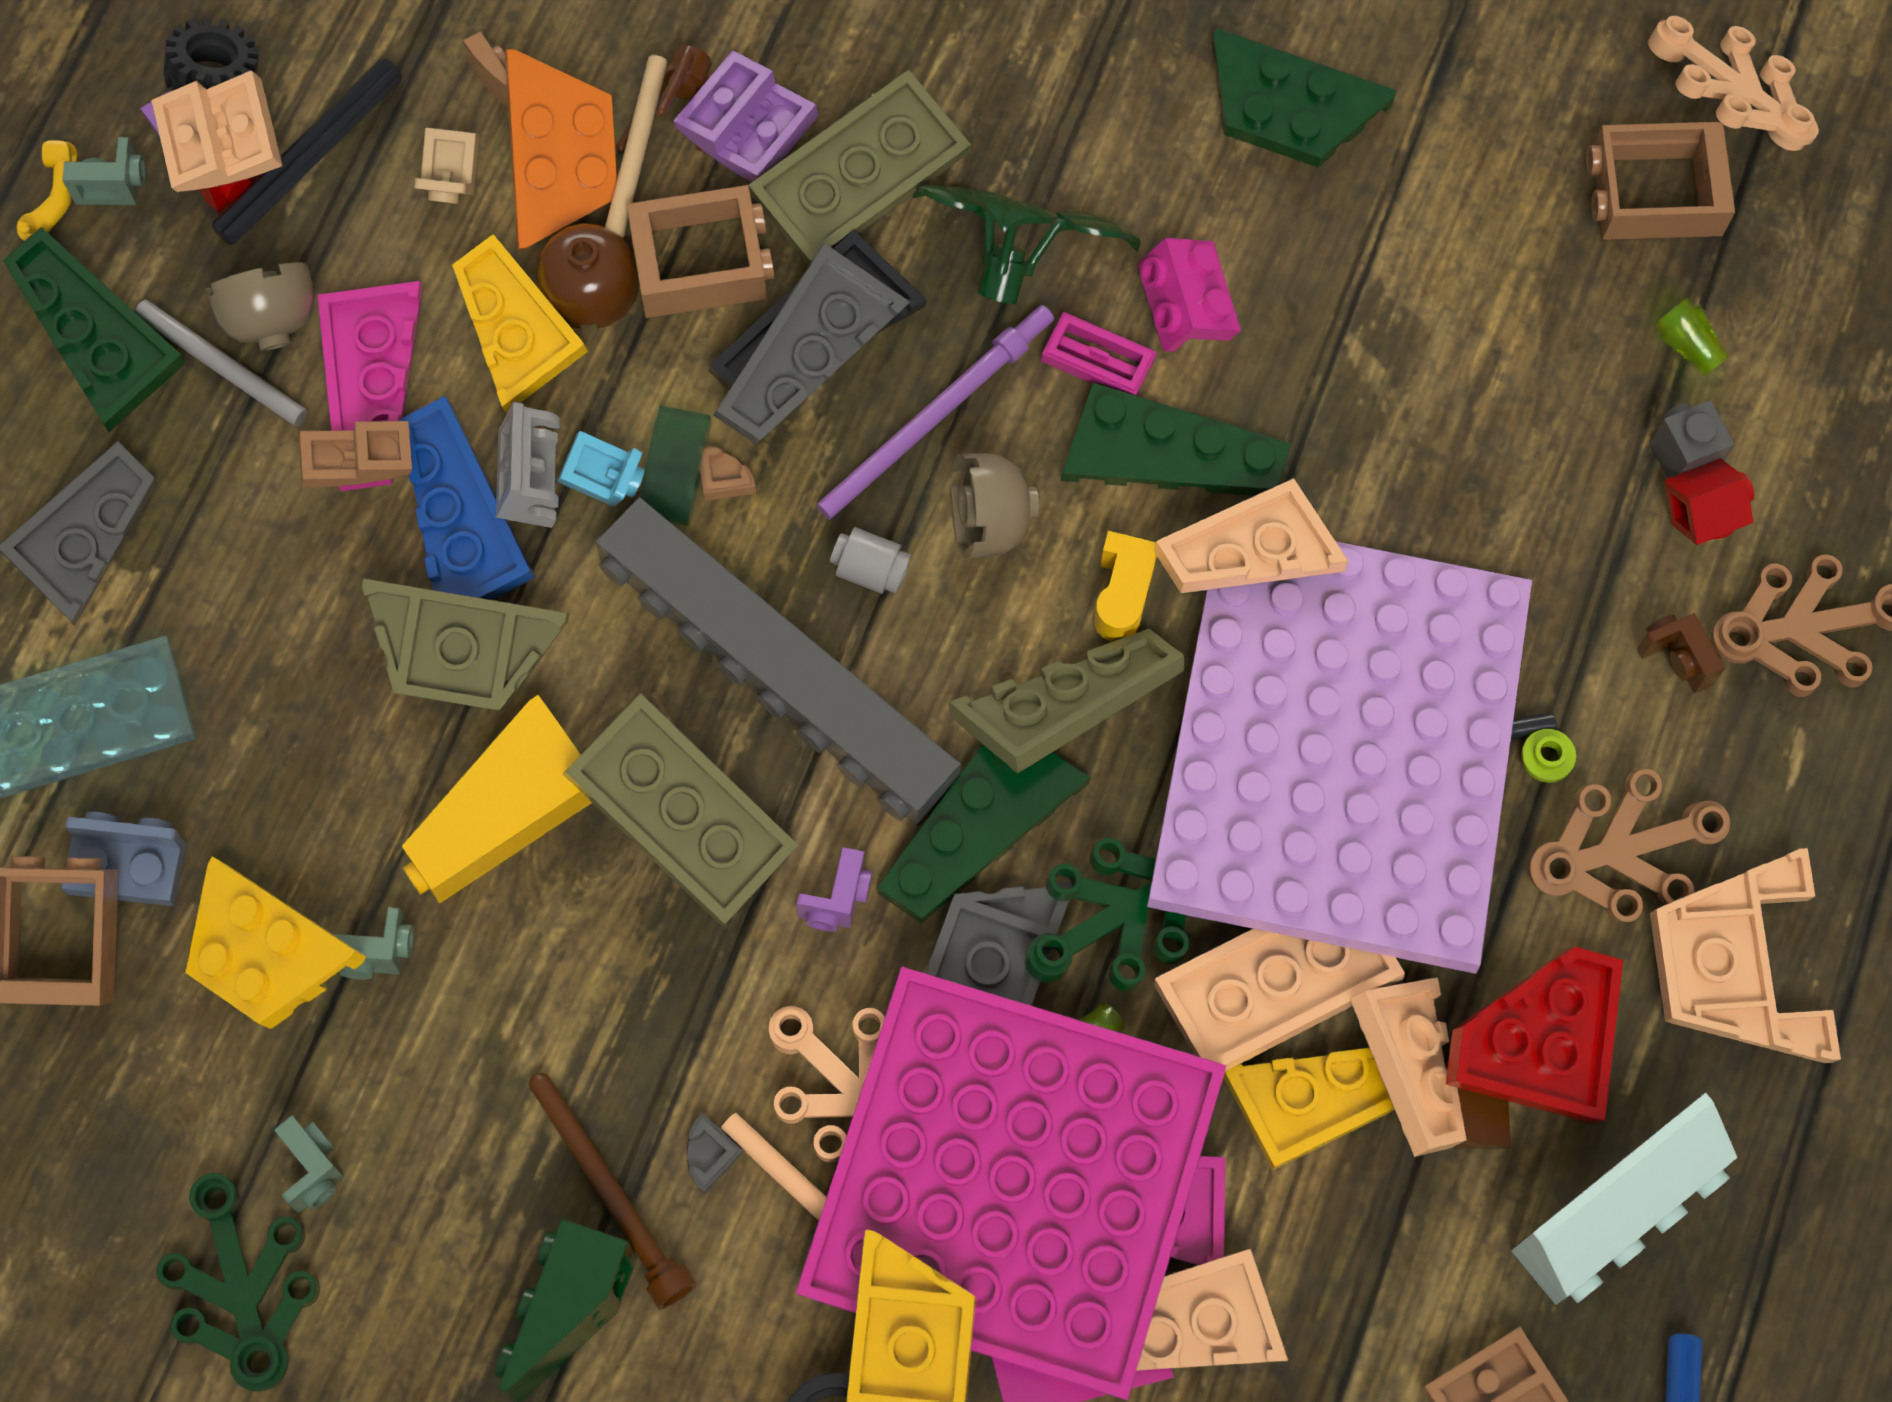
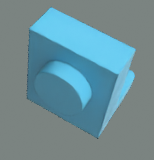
[557,431,645,507]

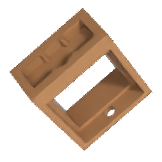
[1586,122,1735,240]
[626,185,774,318]
[0,856,119,1006]

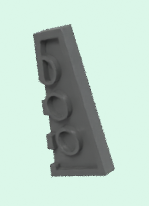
[713,243,910,444]

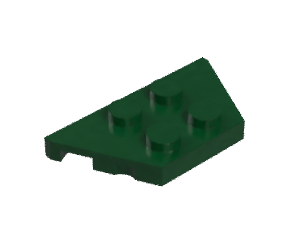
[1212,28,1397,168]

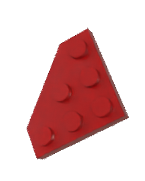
[1445,946,1624,1124]

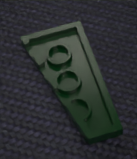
[877,744,1090,924]

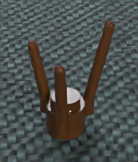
[616,45,712,152]

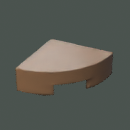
[697,446,756,501]

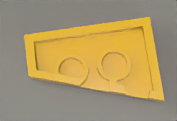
[452,234,588,414]
[1224,1048,1395,1171]

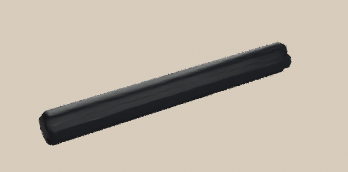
[212,58,402,245]

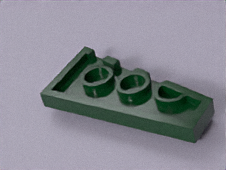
[3,227,186,432]
[1061,383,1291,496]

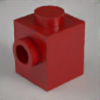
[1664,458,1755,545]

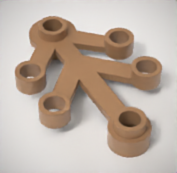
[1712,554,1892,697]
[1528,769,1730,922]

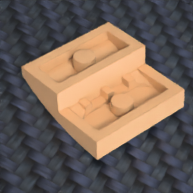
[152,70,282,192]

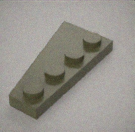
[949,629,1185,773]

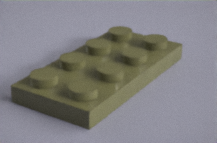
[748,70,971,266]
[563,693,798,925]

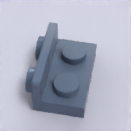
[61,812,187,907]

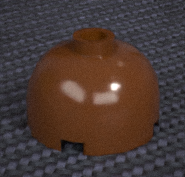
[536,223,639,329]

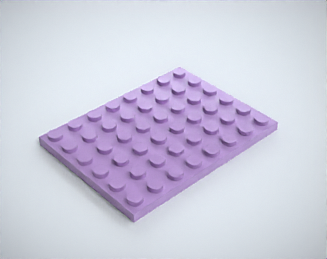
[1147,542,1532,974]

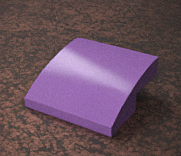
[674,50,818,182]

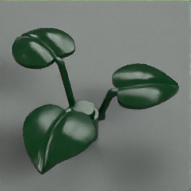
[913,185,1141,304]

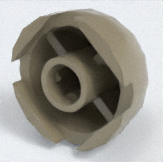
[205,262,315,351]
[951,453,1039,558]

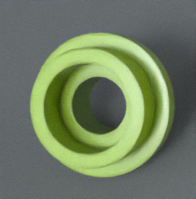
[1521,729,1576,783]

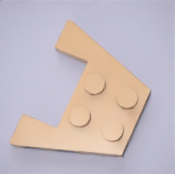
[1650,848,1841,1063]

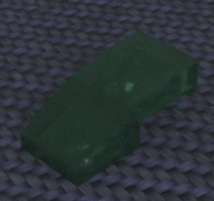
[640,405,712,526]

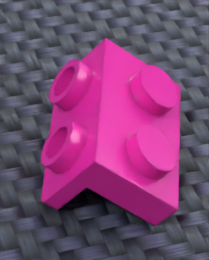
[1138,238,1241,352]

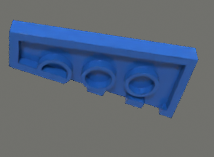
[399,396,535,600]

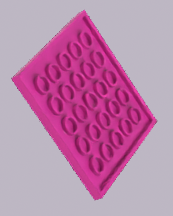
[796,967,1227,1401]

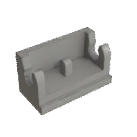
[496,402,560,528]

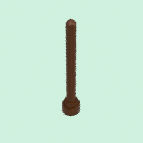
[529,1072,697,1310]

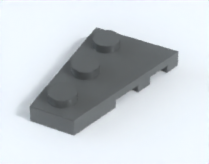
[0,441,157,626]

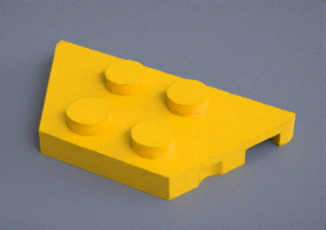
[185,856,367,1029]
[847,1230,977,1402]

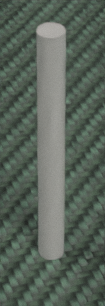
[135,299,308,427]

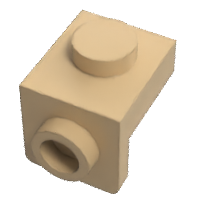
[414,128,480,204]

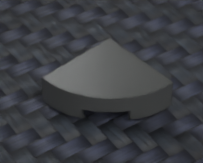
[687,1113,743,1195]

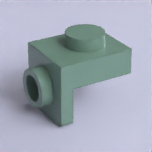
[333,907,414,980]
[274,1115,343,1212]

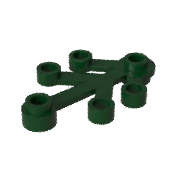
[1024,838,1189,991]
[156,1173,320,1392]

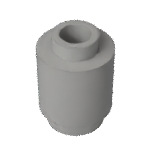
[830,527,912,594]

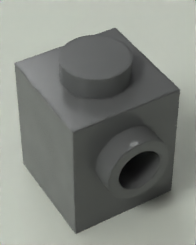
[1650,400,1735,479]

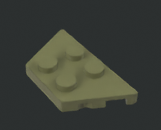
[362,579,570,711]

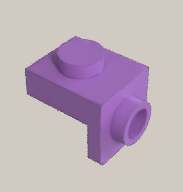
[796,847,873,932]

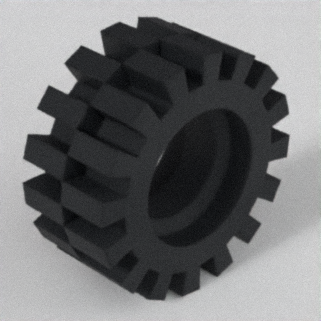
[163,18,259,91]

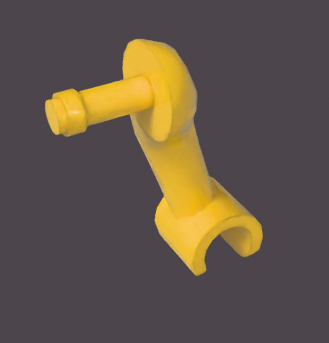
[17,140,79,241]

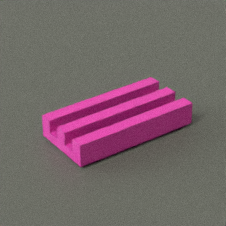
[1041,312,1157,396]

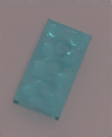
[0,636,196,798]

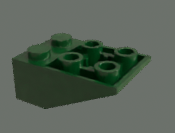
[495,1219,637,1402]

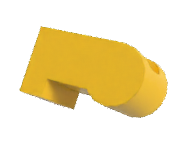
[1094,531,1157,642]

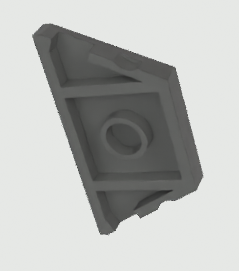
[925,882,1073,1006]

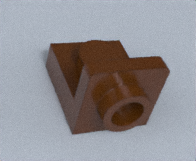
[1637,613,1725,693]

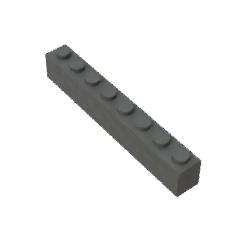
[596,497,961,827]

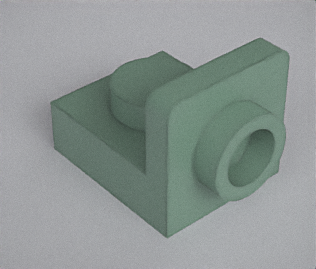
[62,137,146,205]

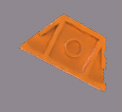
[505,49,617,250]

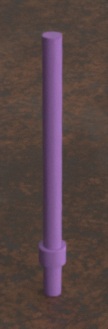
[816,305,1054,520]

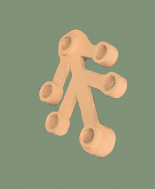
[1648,16,1819,151]
[769,1006,885,1163]

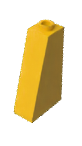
[402,695,592,904]

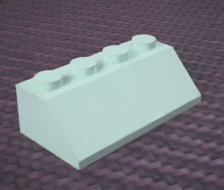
[1512,1093,1737,1305]

